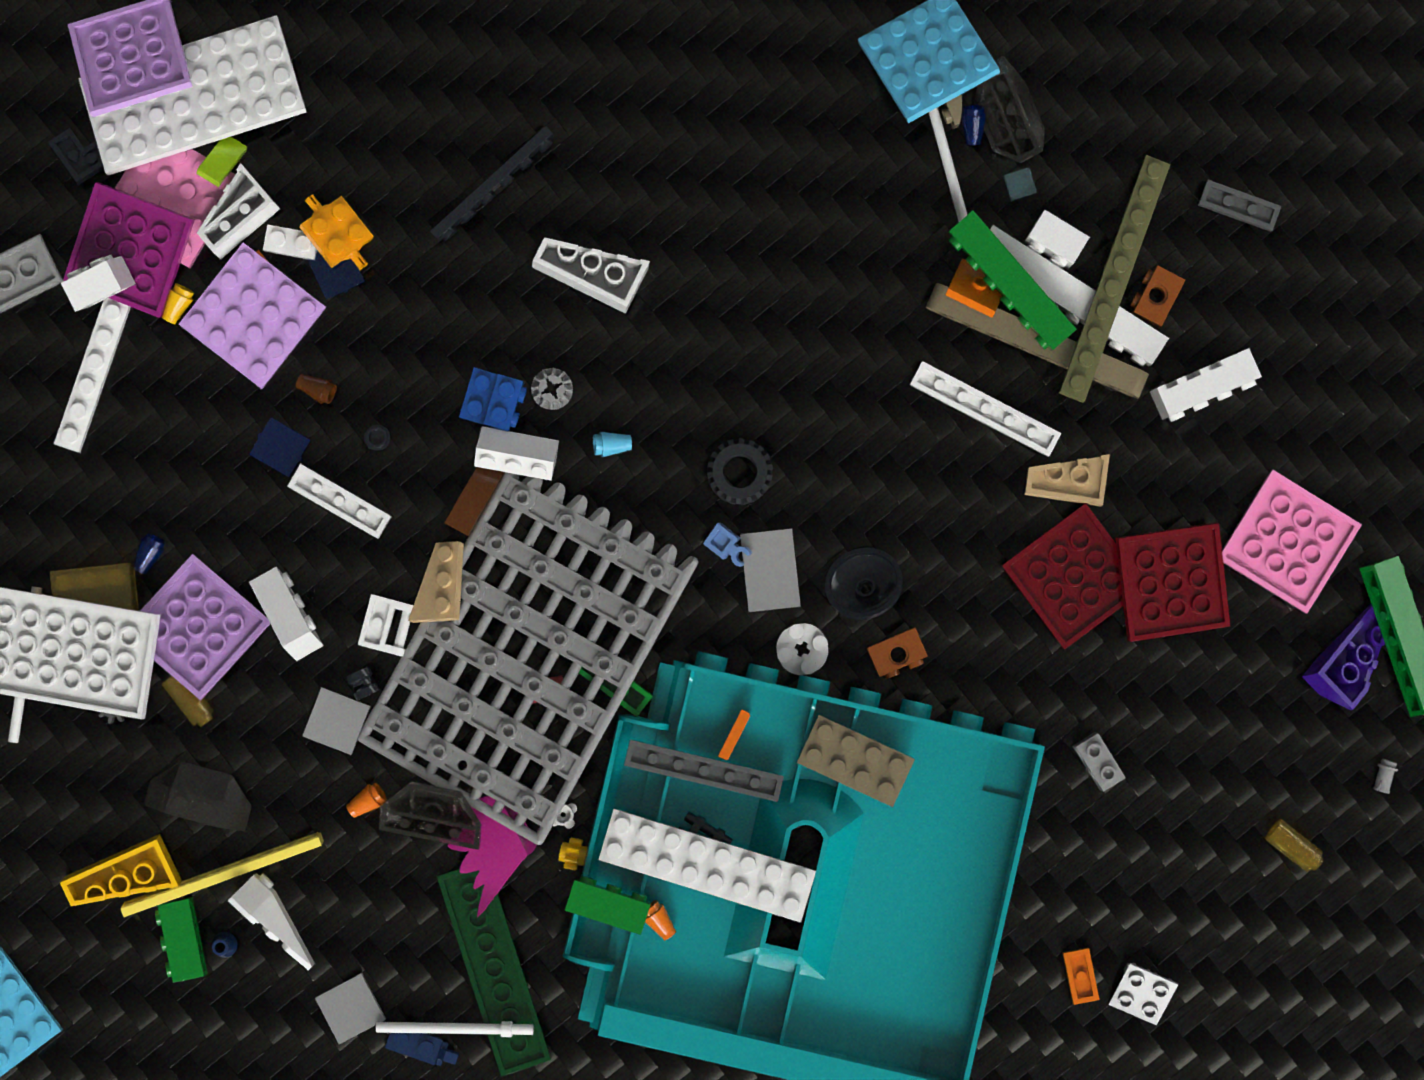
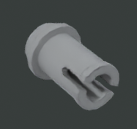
[1373,759,1398,794]

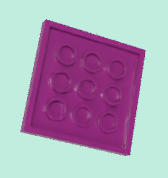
[63,182,195,318]

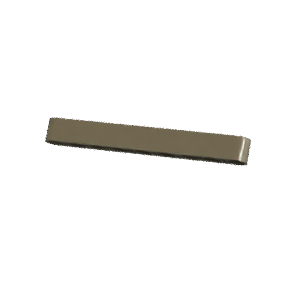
[926,283,1149,399]

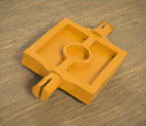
[299,194,374,270]

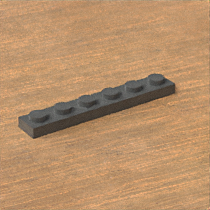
[624,739,784,802]

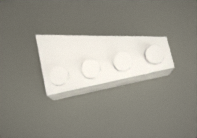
[532,238,650,314]
[1150,348,1262,422]

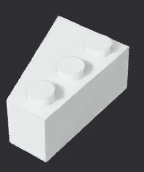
[249,567,324,661]

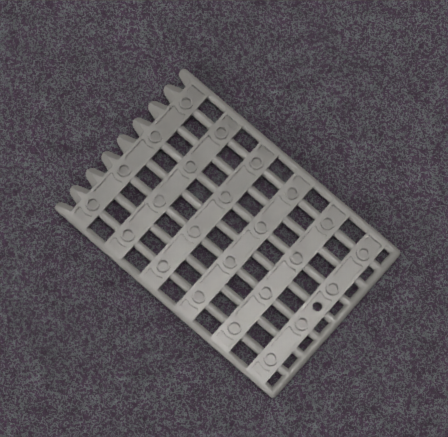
[358,472,698,845]

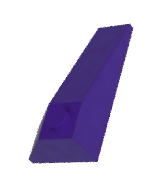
[1302,604,1385,710]

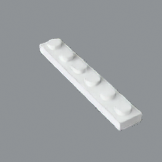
[54,298,131,453]
[910,361,1061,457]

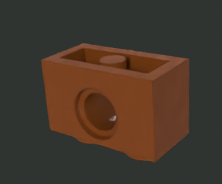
[1130,266,1185,328]
[866,627,928,679]

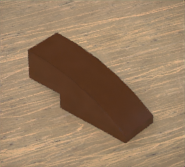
[445,467,504,536]

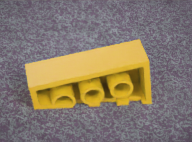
[60,834,182,906]

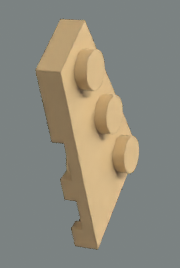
[1024,454,1110,507]
[408,541,464,623]

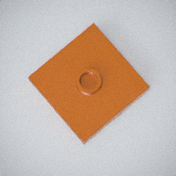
[945,258,1003,318]

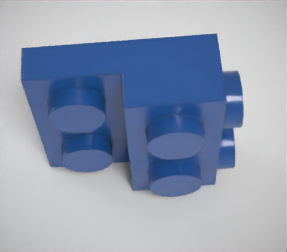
[459,367,527,431]

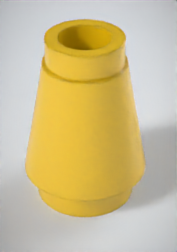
[162,283,194,324]

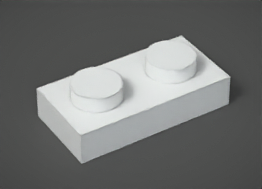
[263,225,317,261]

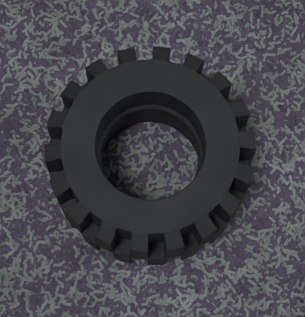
[707,438,773,505]

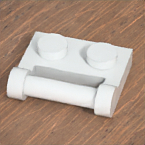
[358,594,414,657]

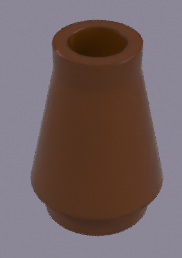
[296,374,337,404]

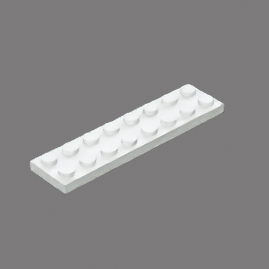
[599,809,816,922]

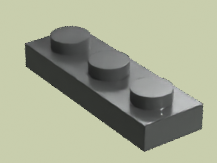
[1198,180,1281,232]

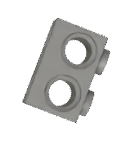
[1073,732,1126,792]

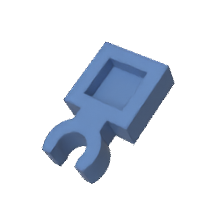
[703,522,752,567]

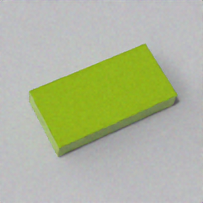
[196,137,247,187]

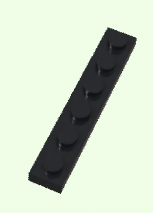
[430,126,554,242]

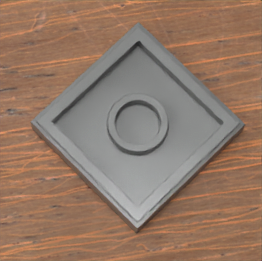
[303,687,371,755]
[315,973,386,1044]

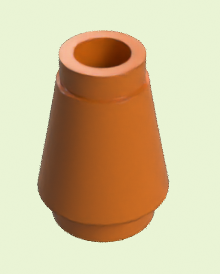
[346,783,387,818]
[645,900,676,940]

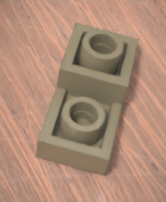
[942,94,962,129]

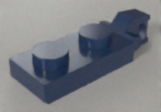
[385,1033,459,1066]

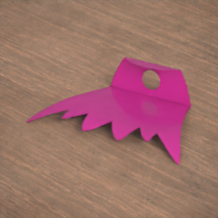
[424,796,537,917]

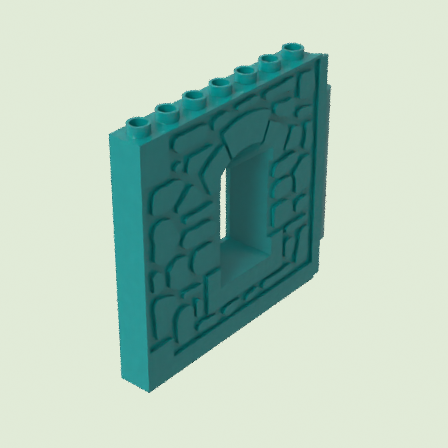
[563,651,1045,1080]

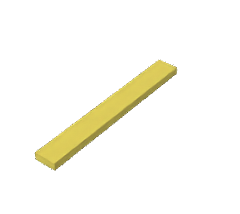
[121,832,324,917]

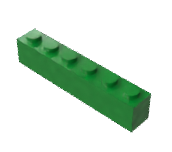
[948,211,1077,351]
[1359,556,1424,717]

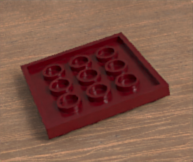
[1001,503,1123,649]
[1116,522,1230,642]

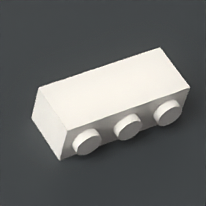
[474,426,559,480]

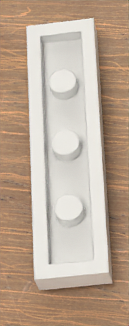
[287,464,392,539]

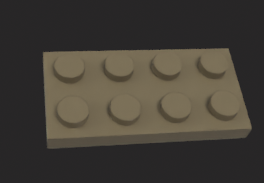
[797,714,915,807]

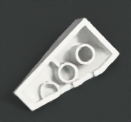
[228,873,315,970]

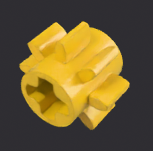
[558,837,588,871]

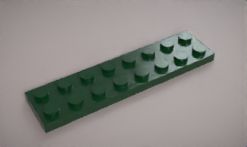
[437,869,552,1077]

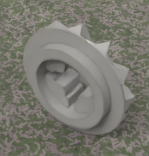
[531,368,573,410]

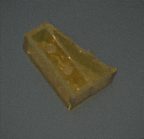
[50,563,139,611]

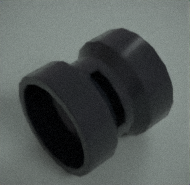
[345,666,380,701]

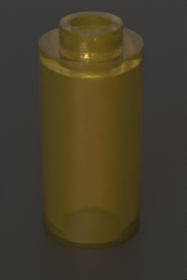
[162,676,214,727]
[1265,819,1324,872]

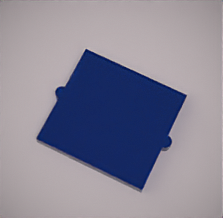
[308,253,365,300]
[249,418,311,477]

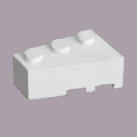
[197,163,280,259]

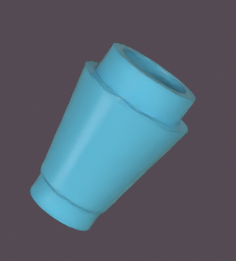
[593,432,632,457]

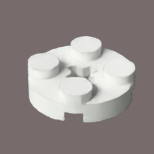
[776,623,828,675]

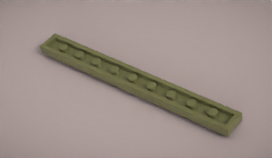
[1059,155,1170,403]

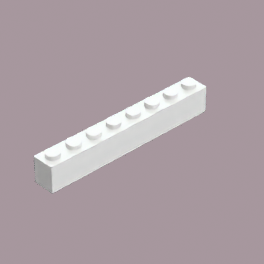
[990,225,1169,367]

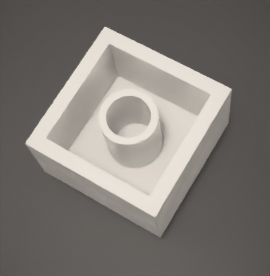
[1023,210,1090,270]
[61,255,136,312]

